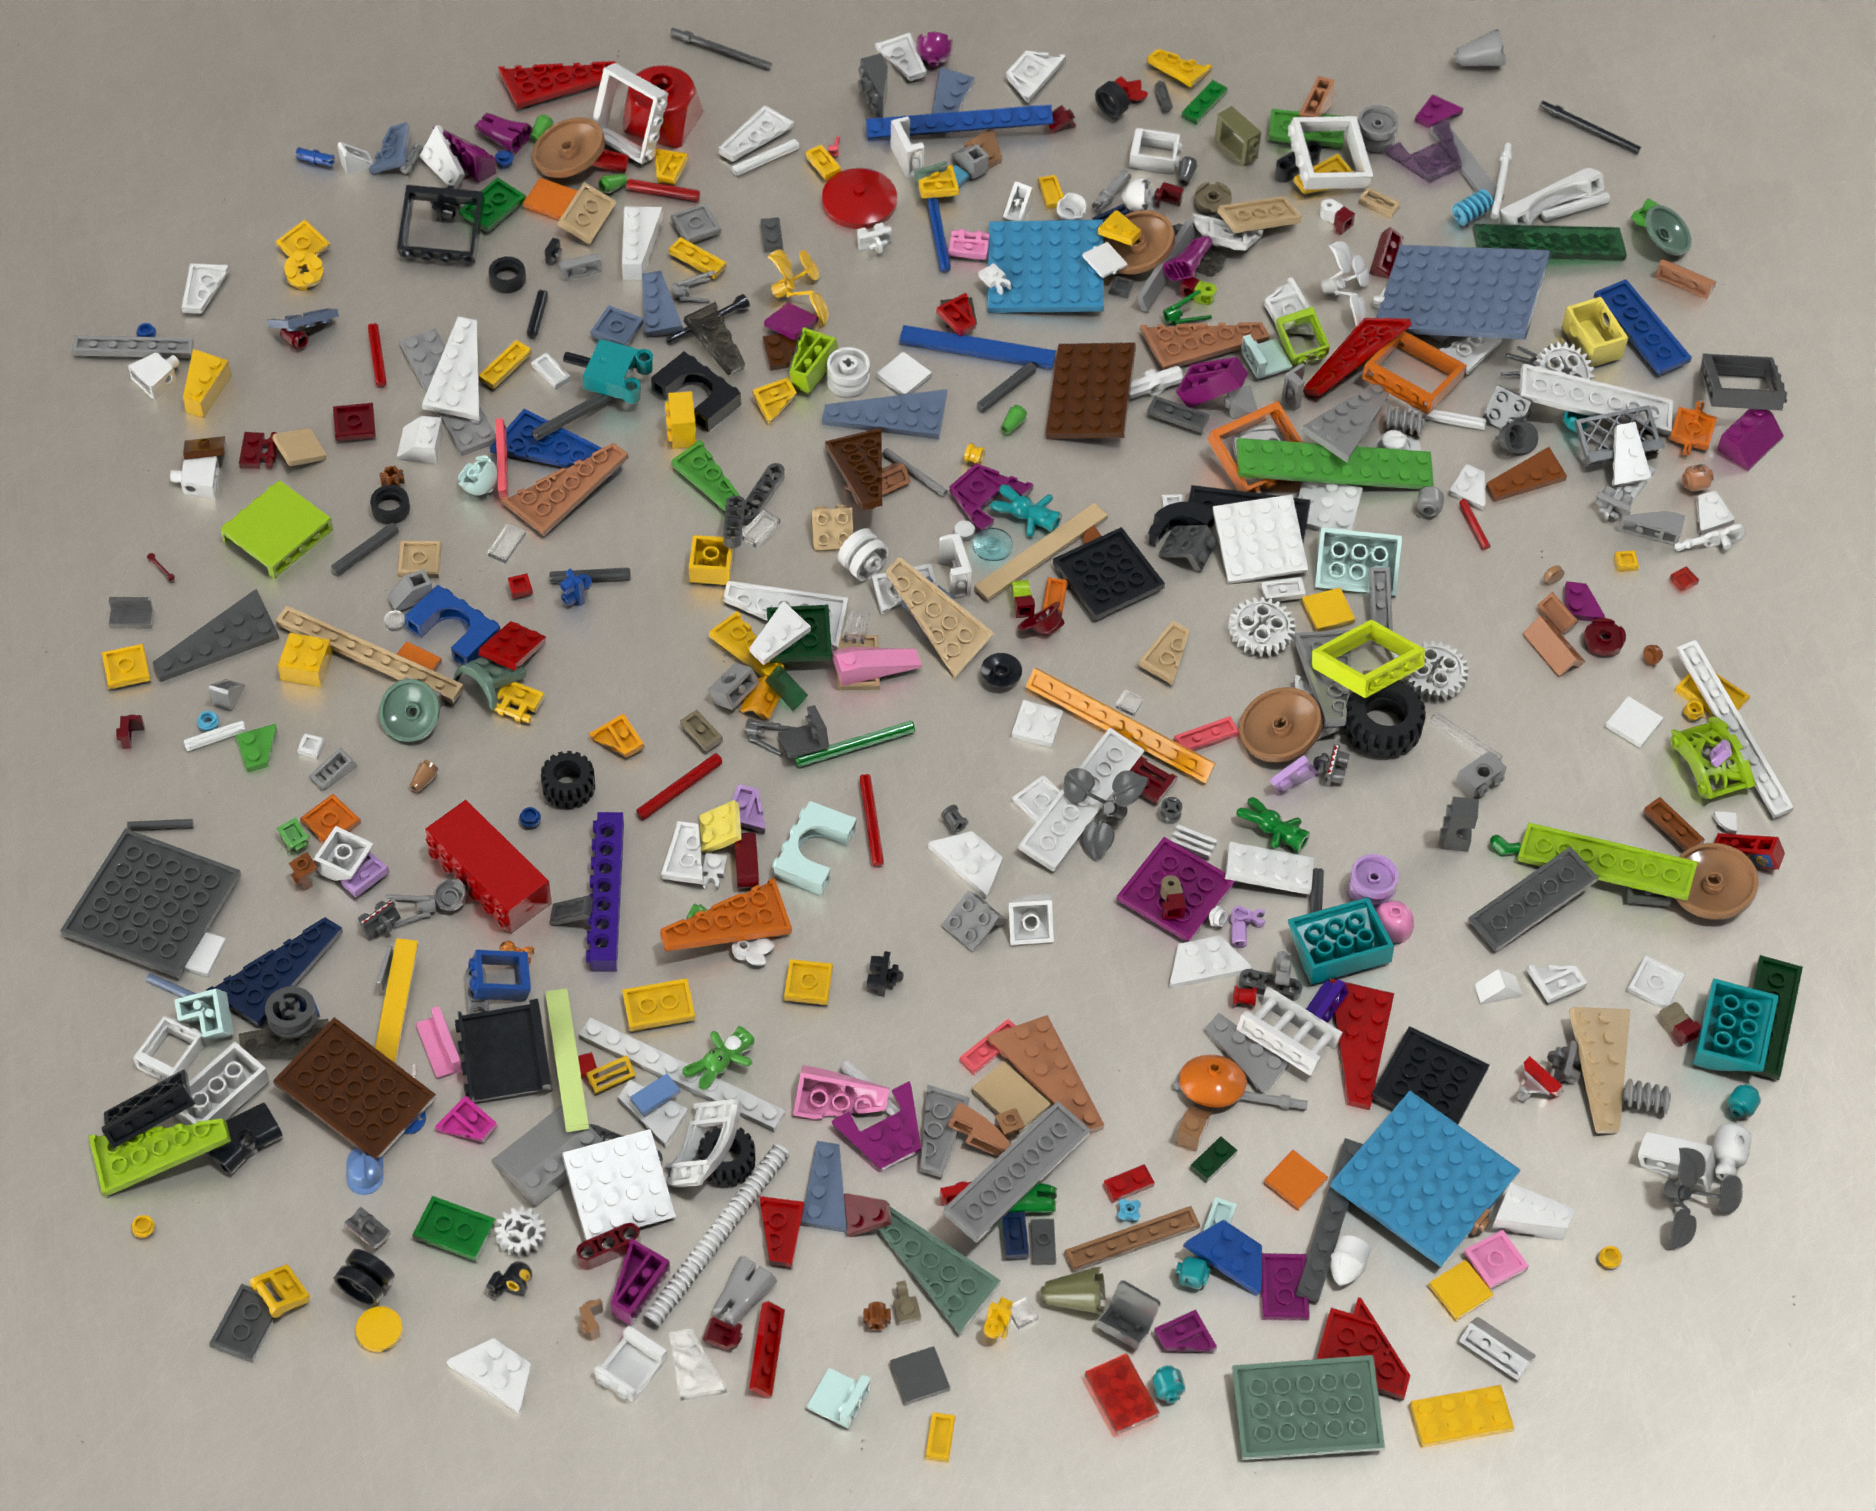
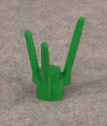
[1163,290,1212,326]

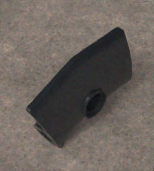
[206,1102,283,1175]

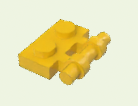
[491,682,545,724]

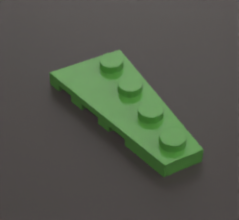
[671,439,740,512]

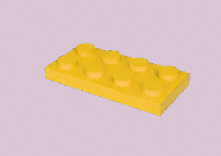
[1410,1385,1515,1448]

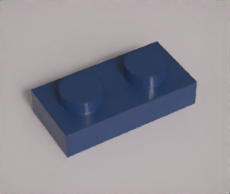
[1002,1212,1029,1259]

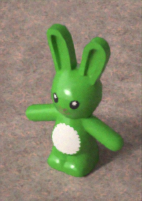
[682,1026,755,1090]

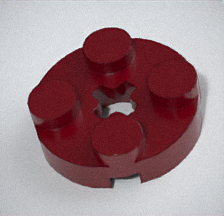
[1584,618,1626,656]

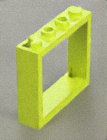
[1312,619,1425,698]

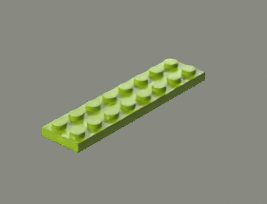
[1518,822,1698,901]

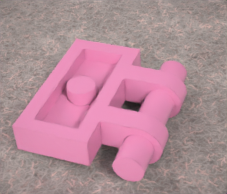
[949,229,990,260]

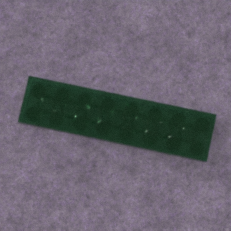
[1472,224,1627,261]

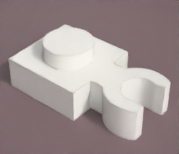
[979,263,1011,295]
[703,853,727,891]

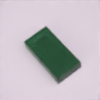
[764,665,808,710]

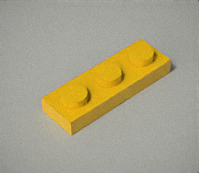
[669,237,727,279]
[479,340,532,390]

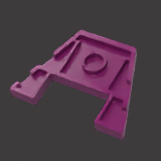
[949,463,1034,535]
[831,1081,922,1171]

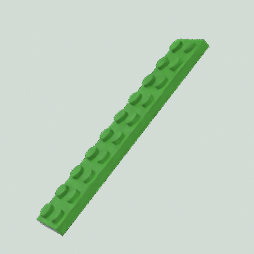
[1236,438,1434,489]

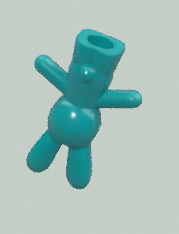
[990,484,1062,537]

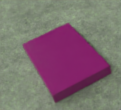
[1261,1253,1310,1321]

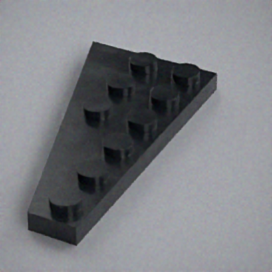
[1188,485,1311,547]

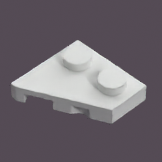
[1448,464,1485,511]
[1527,965,1587,1003]

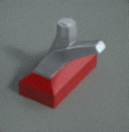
[1516,1056,1564,1103]

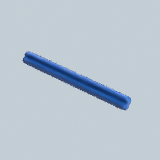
[928,197,951,272]

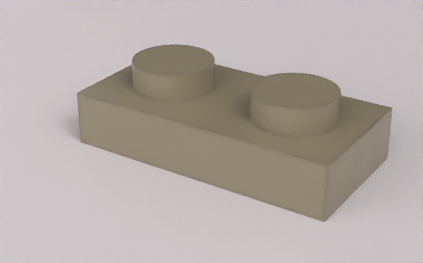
[680,710,723,752]

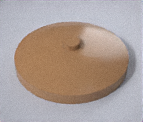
[532,117,605,178]
[1103,210,1175,274]
[1239,687,1323,762]
[1675,843,1759,920]

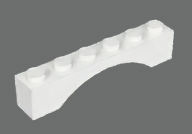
[1500,167,1604,233]

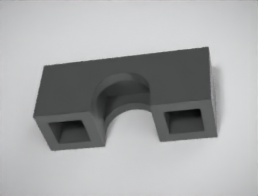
[1439,796,1479,852]

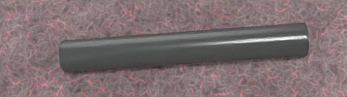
[127,819,194,830]

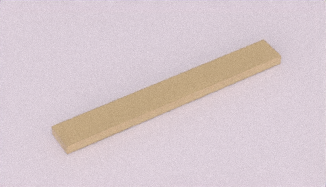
[974,503,1108,602]

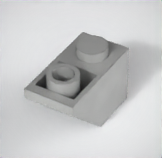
[951,144,989,179]
[388,569,432,612]

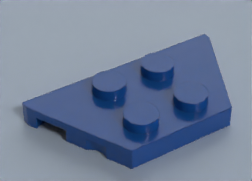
[1183,1220,1262,1296]

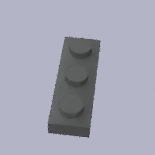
[1147,396,1210,433]

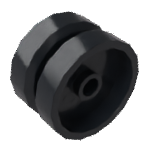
[334,1249,395,1306]

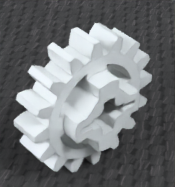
[495,1206,546,1257]

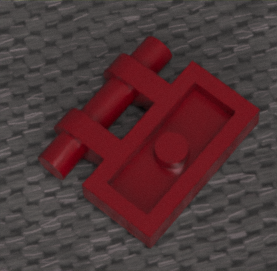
[239,432,278,469]

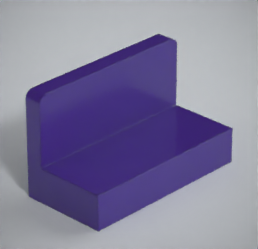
[1306,979,1349,1023]

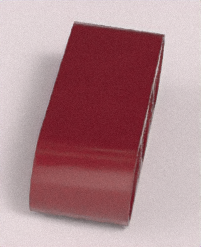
[735,832,759,889]
[576,1223,641,1270]

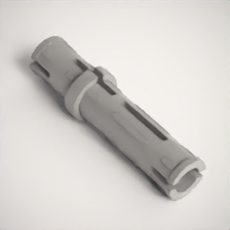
[1092,169,1131,212]

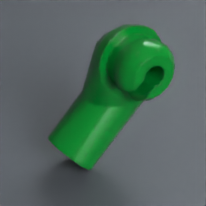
[1490,835,1521,855]

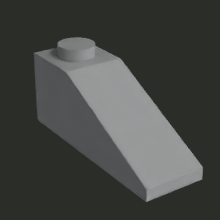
[1618,511,1685,545]

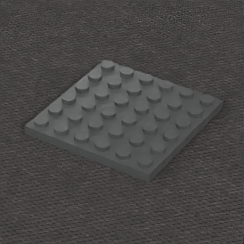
[60,828,242,978]

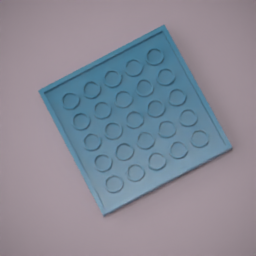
[988,220,1104,313]
[1330,1091,1520,1268]

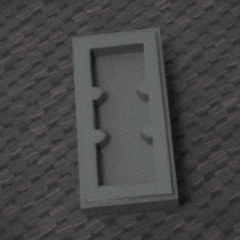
[550,895,593,926]
[1031,1219,1056,1265]

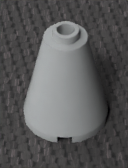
[1454,29,1506,66]

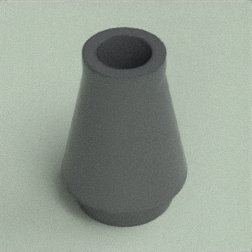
[1178,156,1198,186]

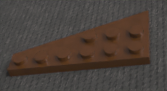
[825,428,883,511]

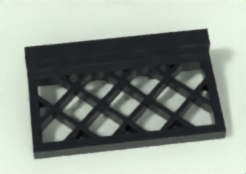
[101,1069,195,1148]

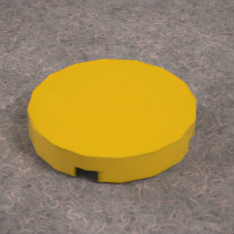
[355,1306,403,1353]

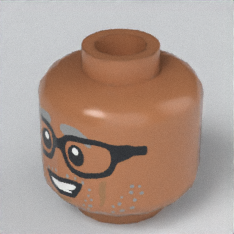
[1682,464,1714,492]

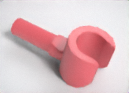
[828,136,840,156]

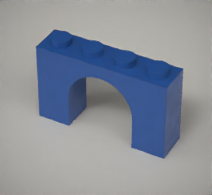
[404,585,500,665]

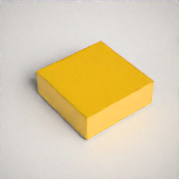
[1614,550,1639,572]

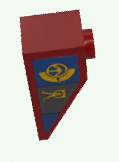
[1714,833,1785,870]

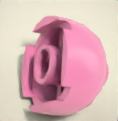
[1376,901,1414,944]

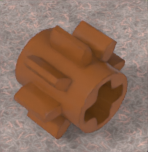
[379,466,405,487]
[863,1302,891,1331]

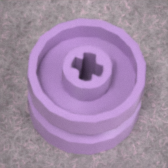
[1348,854,1399,910]

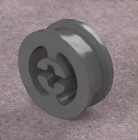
[265,986,317,1038]

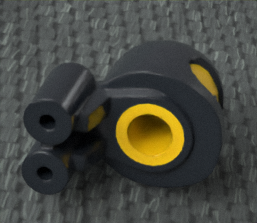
[486,1261,533,1299]

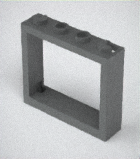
[1700,353,1787,411]

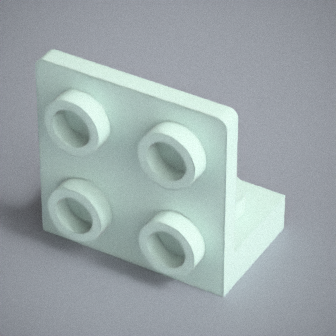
[1241,334,1292,380]
[807,1368,871,1429]

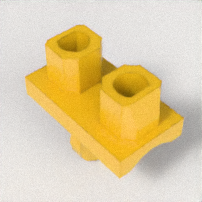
[983,1297,1013,1339]

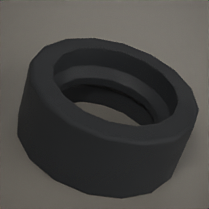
[1095,81,1130,118]
[489,256,526,293]
[370,485,410,524]

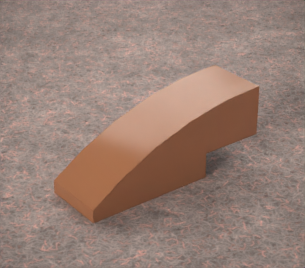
[947,1102,1011,1157]

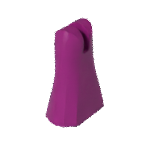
[474,113,532,155]
[1163,236,1212,281]

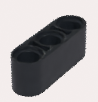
[1274,141,1322,183]

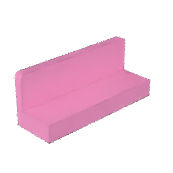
[416,1006,462,1079]

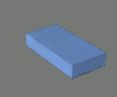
[630,1074,680,1116]

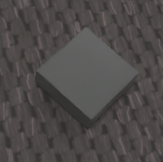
[1110,276,1134,298]

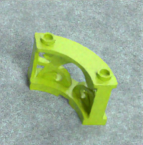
[1670,716,1756,800]

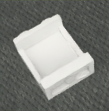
[891,117,924,178]
[939,533,972,599]
[595,1325,667,1403]

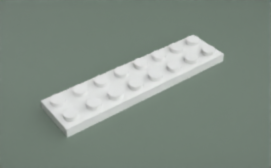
[1519,364,1673,436]
[1018,728,1145,872]

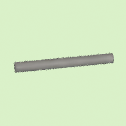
[883,448,948,497]

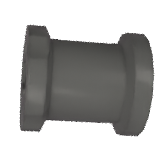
[941,805,968,833]

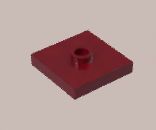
[333,402,376,442]

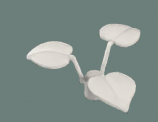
[1322,241,1370,326]

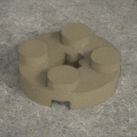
[1194,182,1232,216]

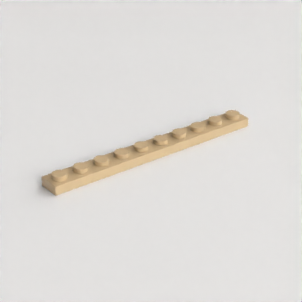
[276,606,464,704]

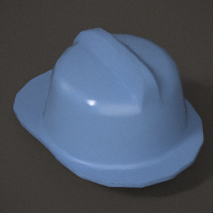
[346,1148,384,1195]

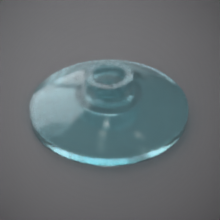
[972,528,1013,562]

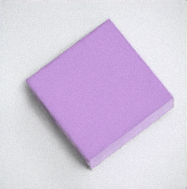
[1710,739,1732,768]

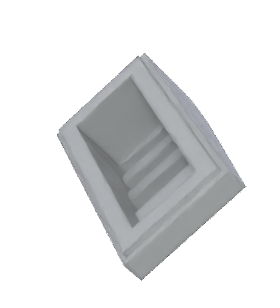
[309,747,358,791]

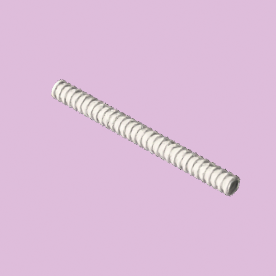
[643,1144,790,1328]

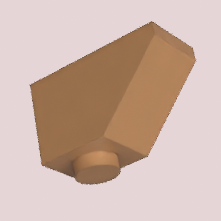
[1176,1105,1212,1151]

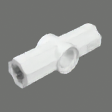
[1130,366,1184,399]

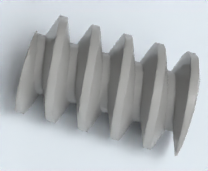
[1383,405,1427,437]
[1622,1079,1671,1115]

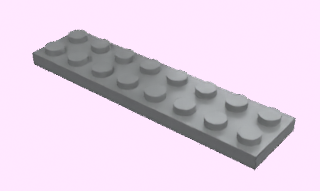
[399,328,496,456]
[942,1101,1091,1243]

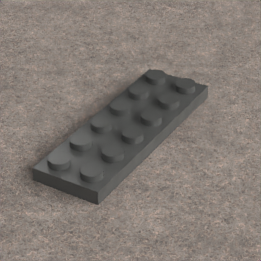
[1468,846,1598,952]

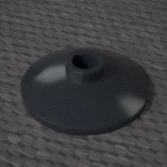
[981,653,1022,688]

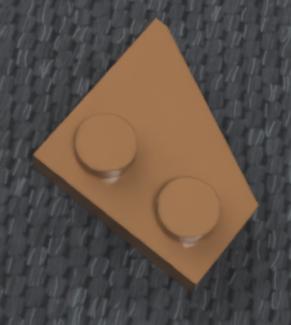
[964,129,1002,170]

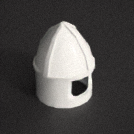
[1331,1235,1371,1286]

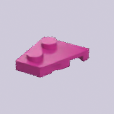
[435,1095,498,1142]

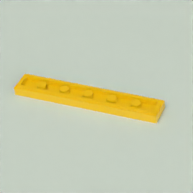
[375,938,419,1063]

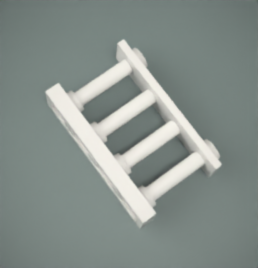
[1236,986,1343,1076]

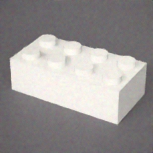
[174,1042,269,1125]

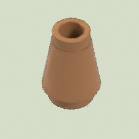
[409,760,439,792]

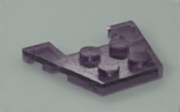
[1385,120,1462,183]

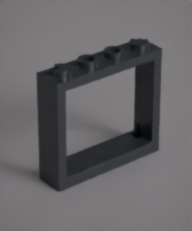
[397,185,485,264]

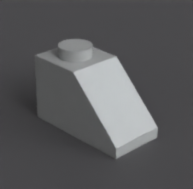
[1224,385,1258,426]

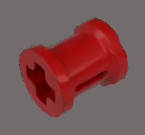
[1233,985,1257,1007]

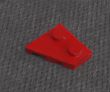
[936,293,976,336]

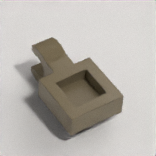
[893,1281,921,1325]

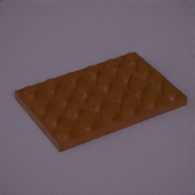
[1046,342,1136,439]
[273,1017,437,1161]

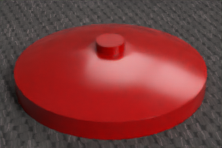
[822,168,897,229]

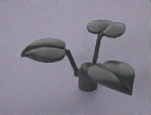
[1063,768,1149,861]
[1664,1148,1743,1249]

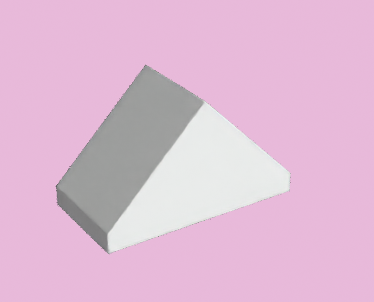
[338,142,374,175]
[1003,181,1033,221]
[1474,969,1523,1005]

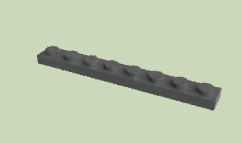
[1296,1138,1363,1303]

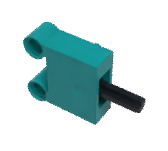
[563,339,653,404]

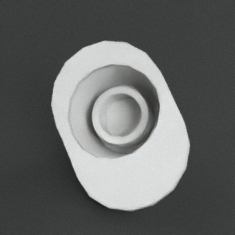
[1374,430,1421,451]

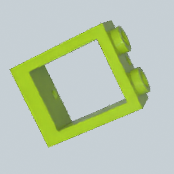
[1275,306,1330,366]

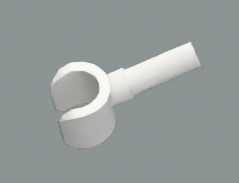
[1372,287,1386,308]

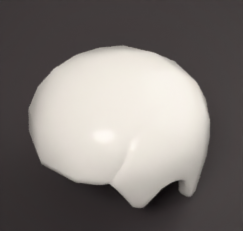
[1056,192,1087,220]

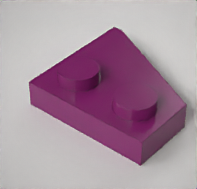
[1414,94,1464,128]

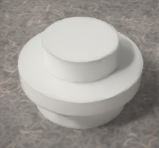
[1209,905,1228,927]

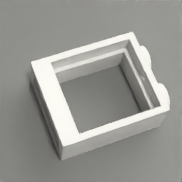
[1129,128,1183,174]
[133,1016,205,1084]

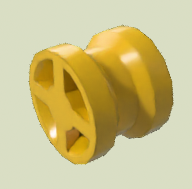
[964,443,986,465]

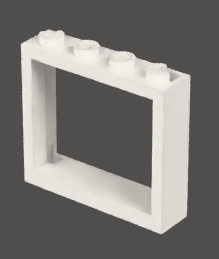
[592,63,668,164]
[1288,116,1373,189]

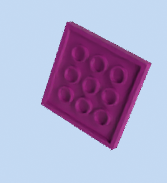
[1117,837,1236,942]

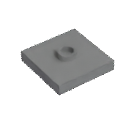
[671,203,721,243]

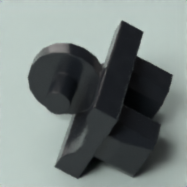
[430,185,462,223]
[867,951,904,997]

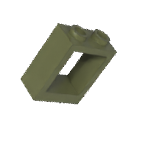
[1214,106,1261,166]

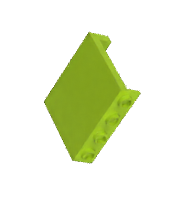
[220,480,333,579]

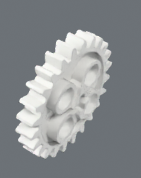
[1533,342,1595,380]
[1228,597,1296,656]
[1402,640,1469,701]

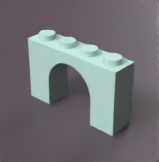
[772,801,857,896]

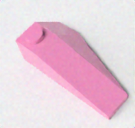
[832,647,922,686]
[793,1065,890,1119]

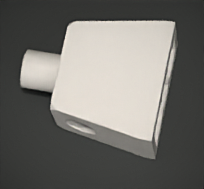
[128,353,180,399]
[170,456,220,498]

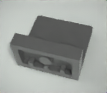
[778,705,829,758]

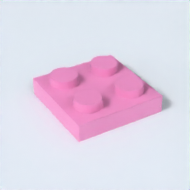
[1464,1230,1529,1289]

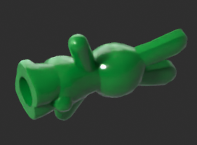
[1236,797,1310,854]

